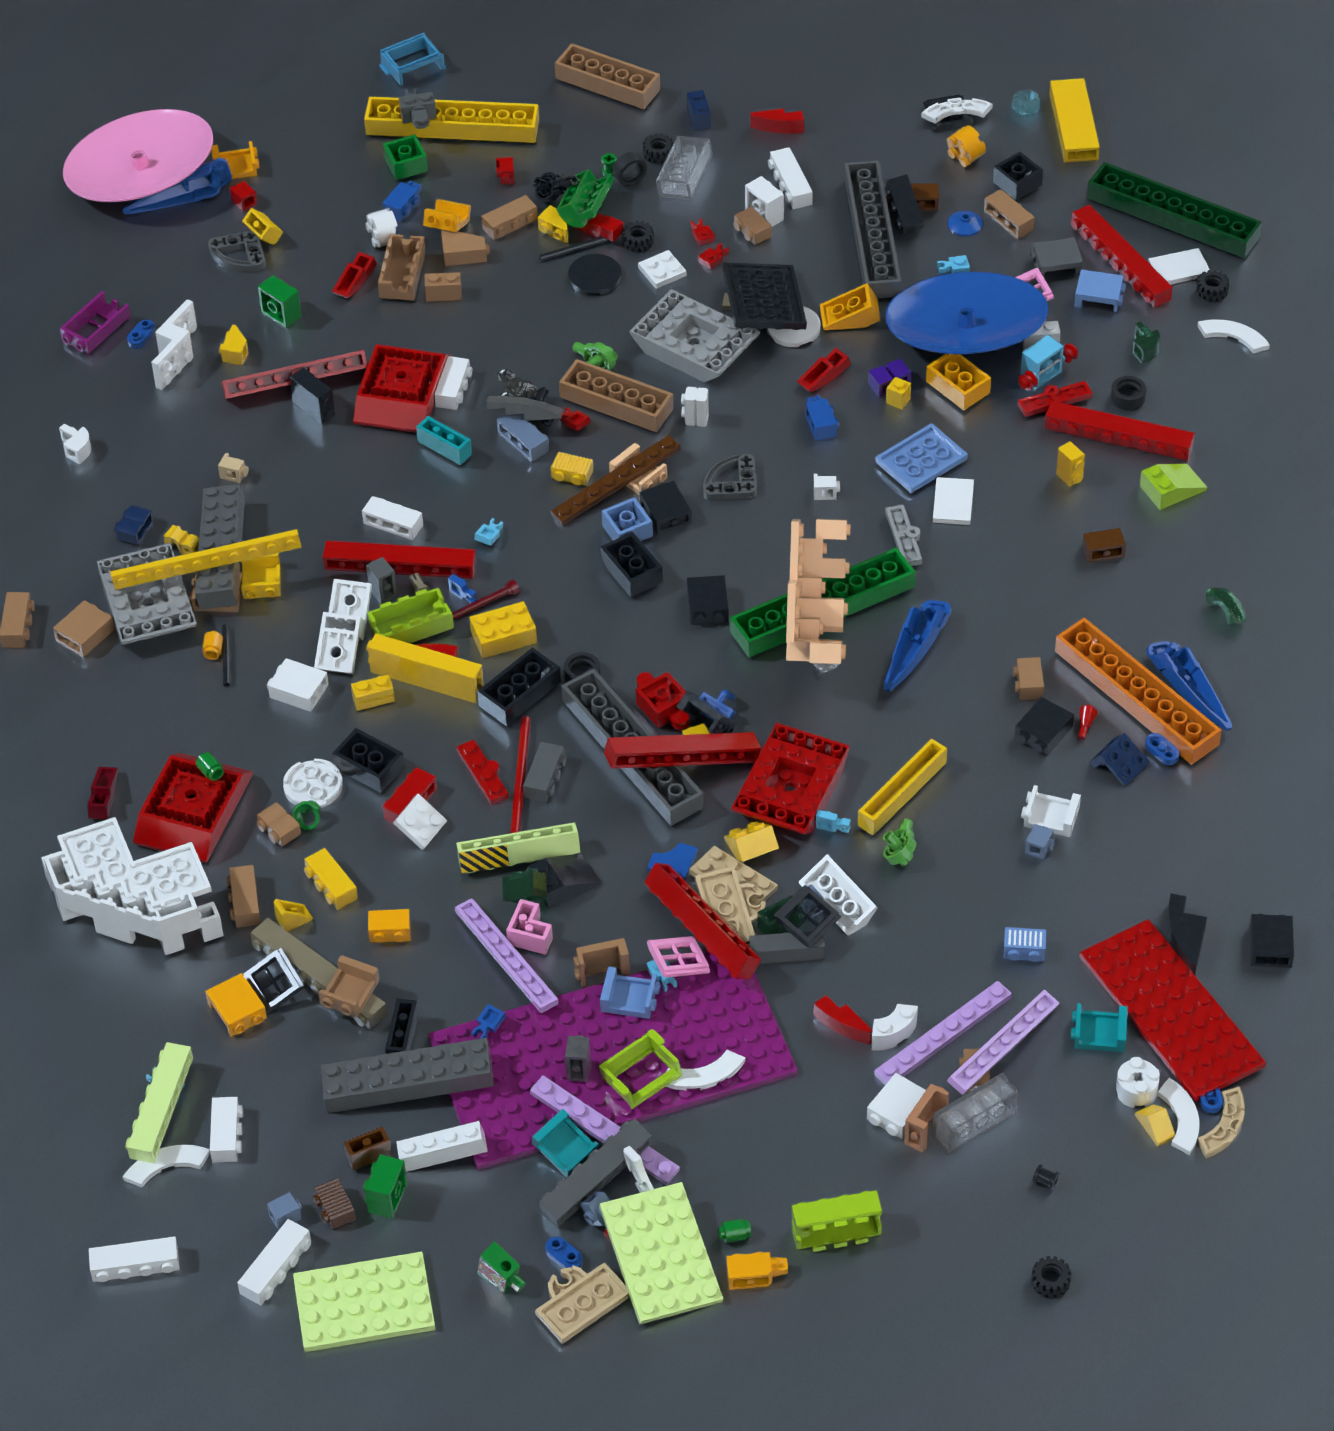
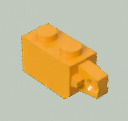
[726,1252,788,1290]

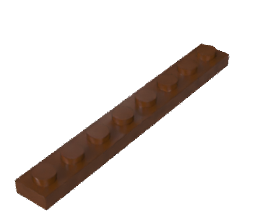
[551,435,681,526]

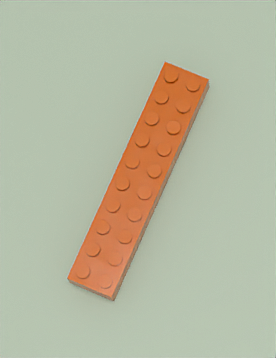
[1055,617,1222,765]

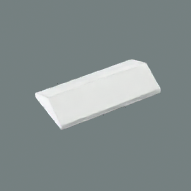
[798,854,877,936]

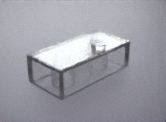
[656,136,713,200]
[933,1073,1018,1154]

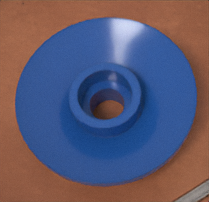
[948,211,983,236]

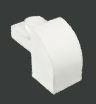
[59,424,91,464]

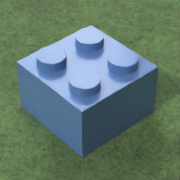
[601,497,653,541]

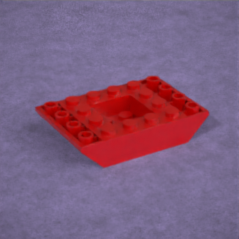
[353,344,452,433]
[731,722,850,835]
[133,753,253,863]

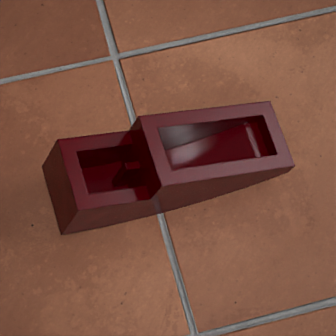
[87,767,118,819]

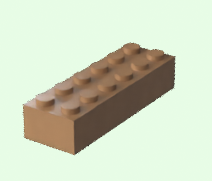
[555,43,660,110]
[559,359,674,433]

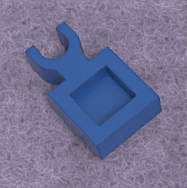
[448,574,477,604]
[471,1004,506,1039]

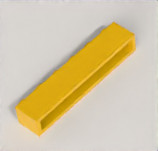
[858,738,947,836]

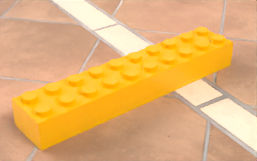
[364,97,539,143]

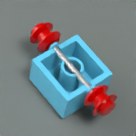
[1019,335,1078,391]

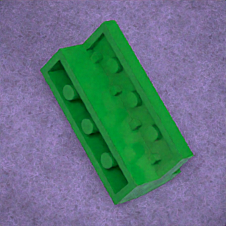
[556,169,614,228]

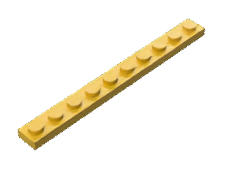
[110,529,302,590]

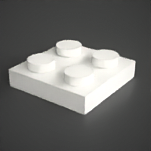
[638,250,687,289]
[393,794,447,850]

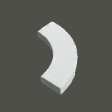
[921,98,993,124]
[1198,320,1270,354]
[666,1050,746,1091]
[1157,1078,1199,1156]
[123,1145,210,1188]
[623,1146,654,1193]

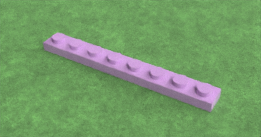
[455,898,558,1013]
[874,981,1012,1085]
[947,989,1060,1095]
[530,1075,680,1186]

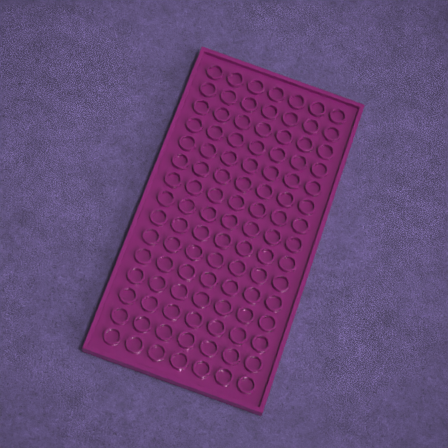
[428,952,798,1170]

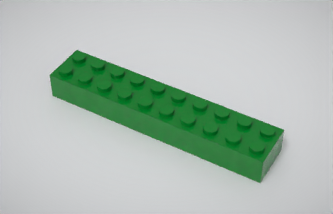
[730,547,916,658]

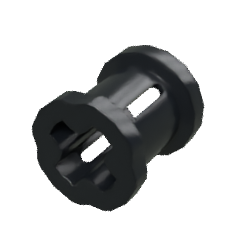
[1032,1164,1060,1190]

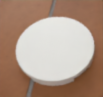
[767,306,820,347]
[283,759,343,808]

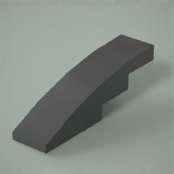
[486,396,563,421]

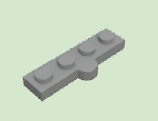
[885,505,922,566]

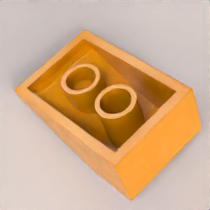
[820,283,881,330]

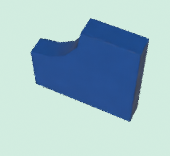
[647,843,698,881]

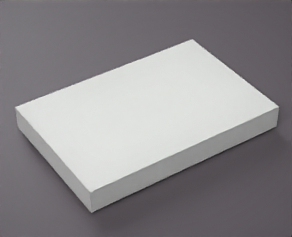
[1148,248,1210,285]
[933,477,974,525]

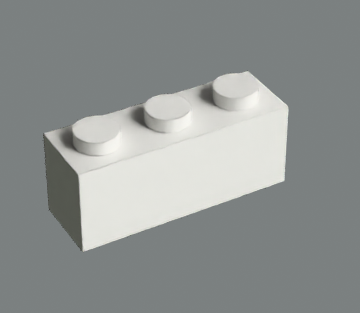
[434,356,472,410]
[362,496,423,540]
[210,1097,243,1163]

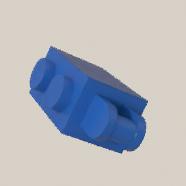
[382,180,422,222]
[805,395,839,441]

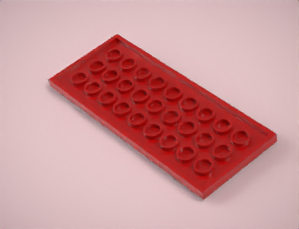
[1079,919,1266,1102]

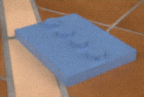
[875,423,968,493]

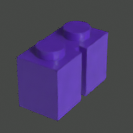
[868,359,911,397]

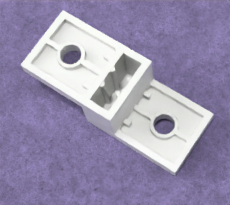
[151,299,197,390]
[314,579,372,674]

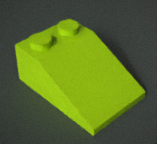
[1140,464,1208,510]

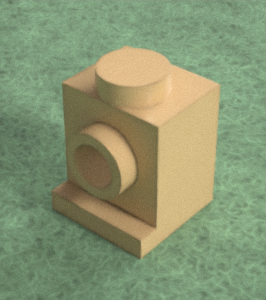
[218,453,249,483]

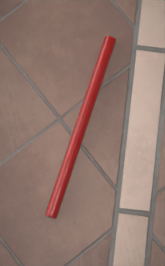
[510,716,531,833]

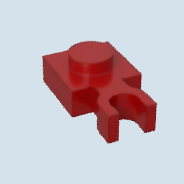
[690,218,715,246]
[698,243,729,270]
[559,407,590,431]

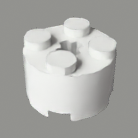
[365,208,399,248]
[1116,1057,1160,1108]

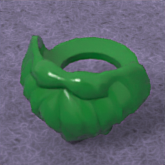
[292,800,321,830]

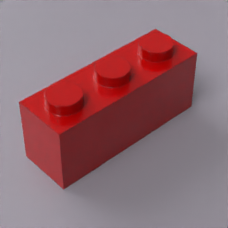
[382,767,437,823]

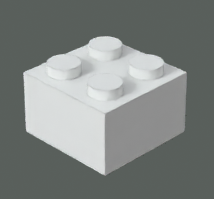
[745,176,784,227]

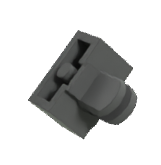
[399,92,437,129]

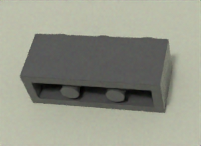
[523,742,567,803]

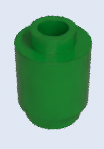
[196,752,224,781]
[718,1219,751,1243]

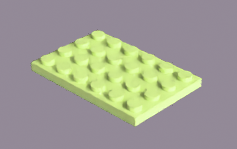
[599,1182,723,1325]
[293,1251,435,1352]

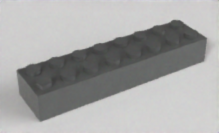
[195,484,245,610]
[321,1038,494,1113]

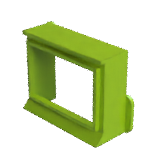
[599,1029,682,1109]

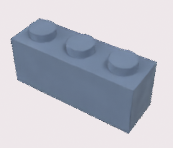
[497,414,549,462]

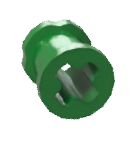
[601,153,617,176]

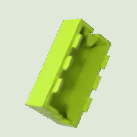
[367,587,454,643]
[792,1190,882,1252]

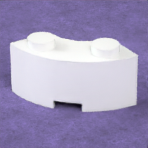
[872,1004,918,1051]

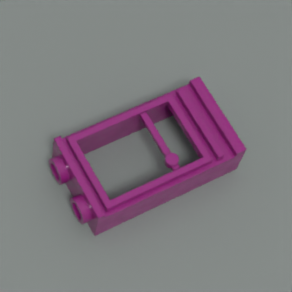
[60,291,131,355]

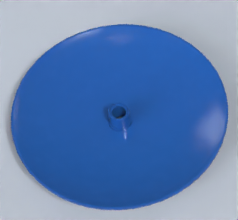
[886,272,1048,354]

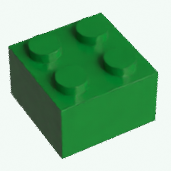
[383,134,428,180]
[258,275,301,328]
[363,1154,407,1219]

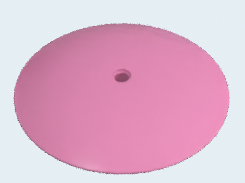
[63,109,213,202]

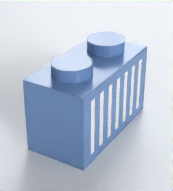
[1003,927,1046,962]

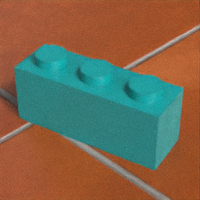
[416,416,472,465]

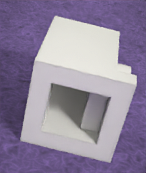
[813,474,840,500]

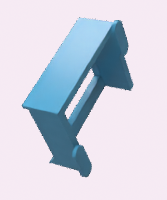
[379,33,447,86]

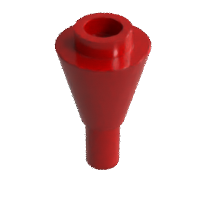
[1078,705,1098,740]

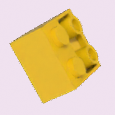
[724,821,779,862]

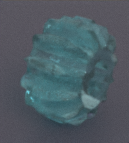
[1011,89,1041,116]

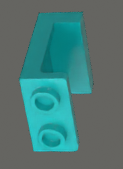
[1071,1003,1128,1052]
[532,1109,599,1178]

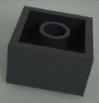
[993,152,1043,200]

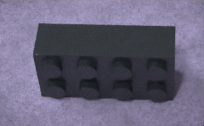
[478,647,561,726]

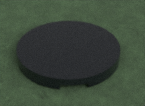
[568,254,621,295]

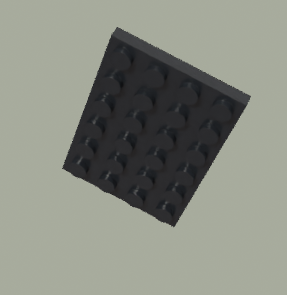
[722,262,807,330]

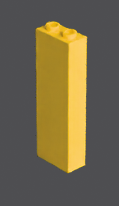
[1049,78,1100,163]
[366,634,484,704]

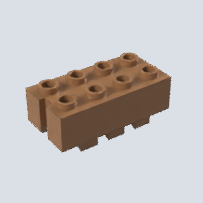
[378,234,426,301]

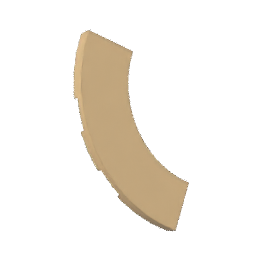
[1197,1087,1245,1158]

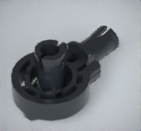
[533,172,578,203]

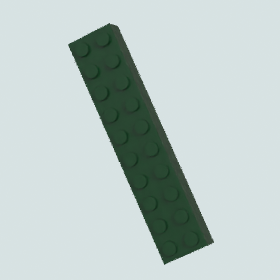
[1087,162,1262,259]

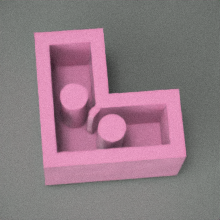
[506,899,553,955]

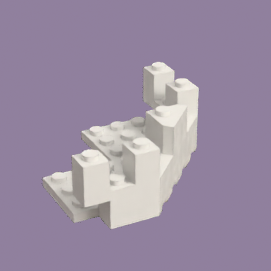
[41,817,224,955]

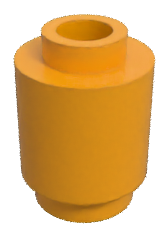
[202,631,223,660]

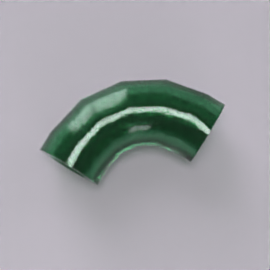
[1206,587,1247,624]

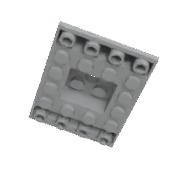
[630,289,760,382]
[97,543,197,645]

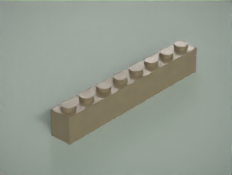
[251,918,387,1031]

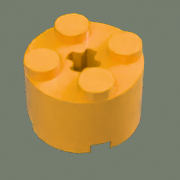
[947,125,986,167]

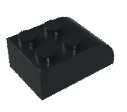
[600,531,663,597]
[332,728,405,793]

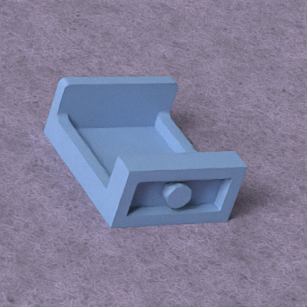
[1074,269,1126,312]
[600,966,661,1019]

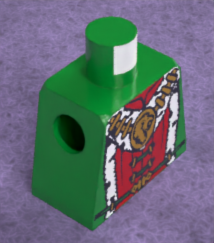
[477,1241,526,1292]

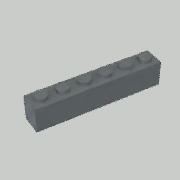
[539,1118,653,1227]

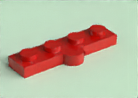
[1018,381,1093,417]
[456,739,509,805]

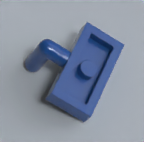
[700,689,736,721]

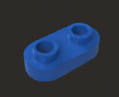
[127,320,156,349]
[1145,733,1179,765]
[1199,1087,1223,1114]
[545,1237,583,1268]

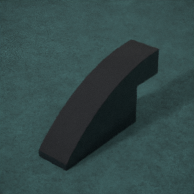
[1167,893,1207,975]

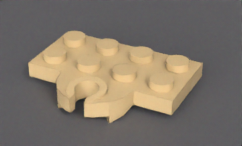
[689,846,778,906]
[695,866,766,944]
[535,1262,630,1344]

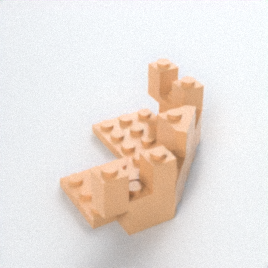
[786,519,851,664]

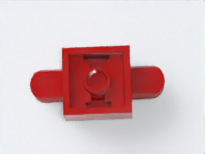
[635,672,690,731]

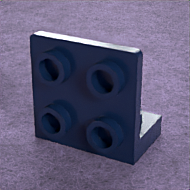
[1089,732,1149,786]

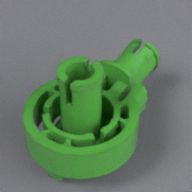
[572,342,618,371]
[882,819,917,866]

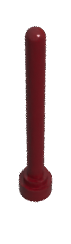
[452,579,520,620]

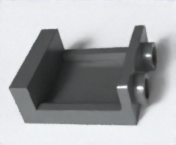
[1030,238,1083,277]

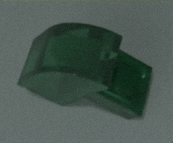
[1132,321,1160,364]

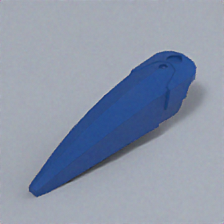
[122,158,232,214]
[883,600,952,692]
[1146,641,1233,731]

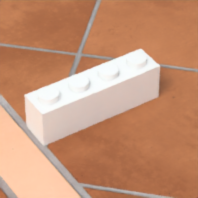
[768,147,813,209]
[397,1121,488,1172]
[237,1219,311,1306]
[89,1237,180,1282]

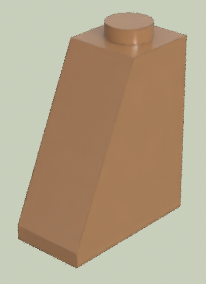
[441,229,490,266]

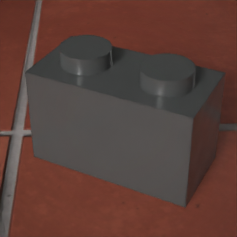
[366,557,397,604]

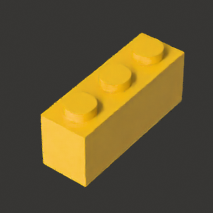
[304,848,358,910]

